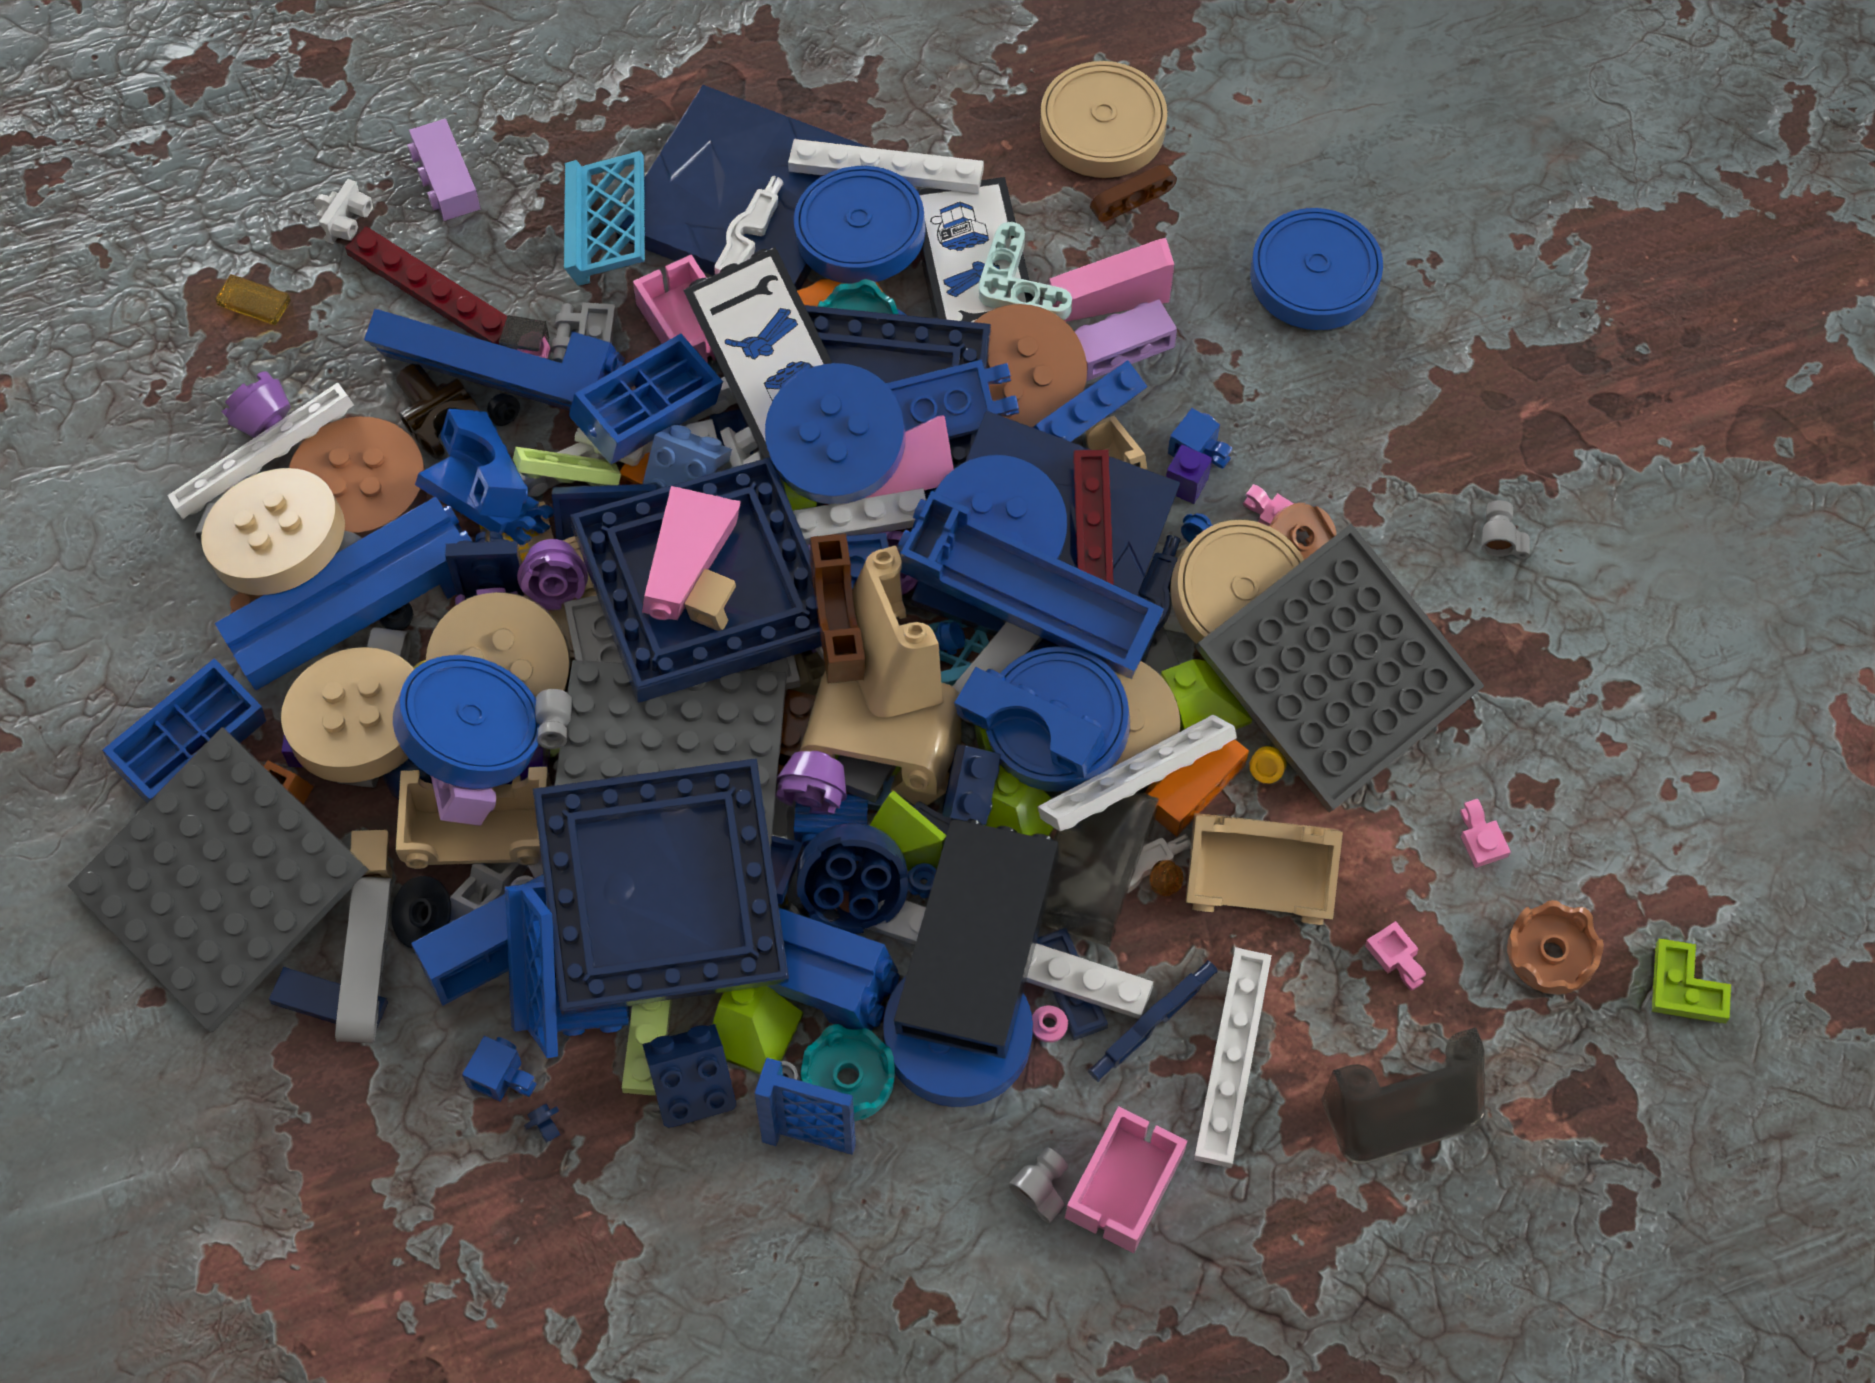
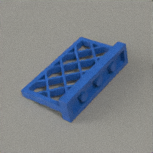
[505,882,558,1058]
[754,1057,856,1155]

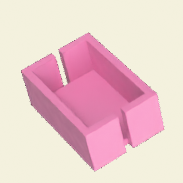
[633,255,716,363]
[1065,1106,1187,1253]

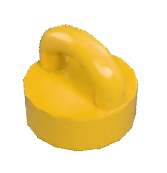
[1249,746,1287,784]

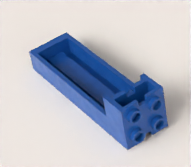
[364,309,626,411]
[897,491,1164,679]
[215,497,473,691]
[768,908,899,1031]

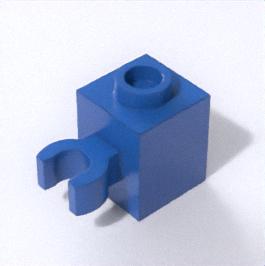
[1168,408,1232,469]
[462,1036,537,1102]

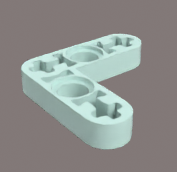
[979,222,1072,320]

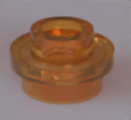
[1150,860,1184,896]

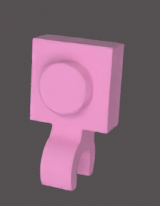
[1243,484,1294,526]
[1460,799,1511,868]
[1365,921,1426,991]

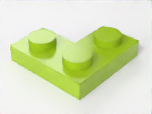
[1651,938,1731,1024]

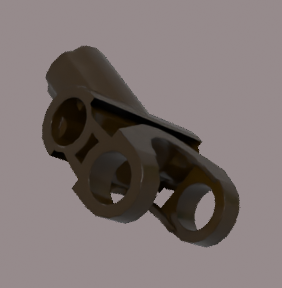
[396,364,480,459]

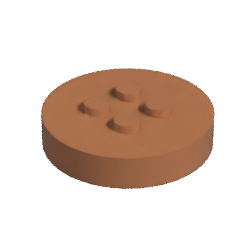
[974,304,1087,427]
[289,417,427,538]

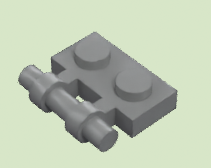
[551,303,616,363]

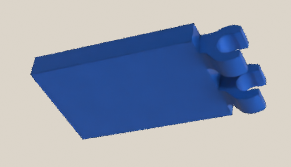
[886,359,1019,439]
[415,456,554,545]

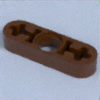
[1090,164,1177,222]

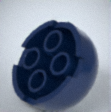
[797,823,908,934]

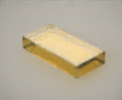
[215,274,291,325]

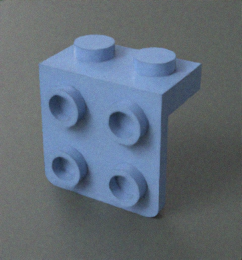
[643,425,732,489]

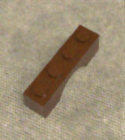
[809,533,865,684]

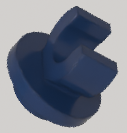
[524,1103,560,1143]

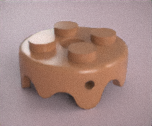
[1507,900,1604,995]

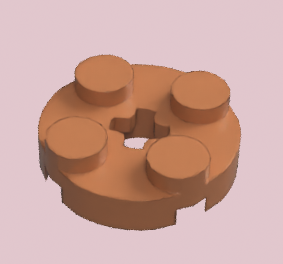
[1269,503,1336,560]

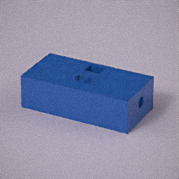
[569,334,723,465]
[102,658,266,804]
[411,874,547,1006]

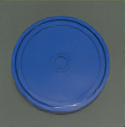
[794,166,926,284]
[1250,208,1383,330]
[765,363,906,504]
[935,455,1067,560]
[986,647,1130,791]
[393,655,540,789]
[883,975,1033,1107]

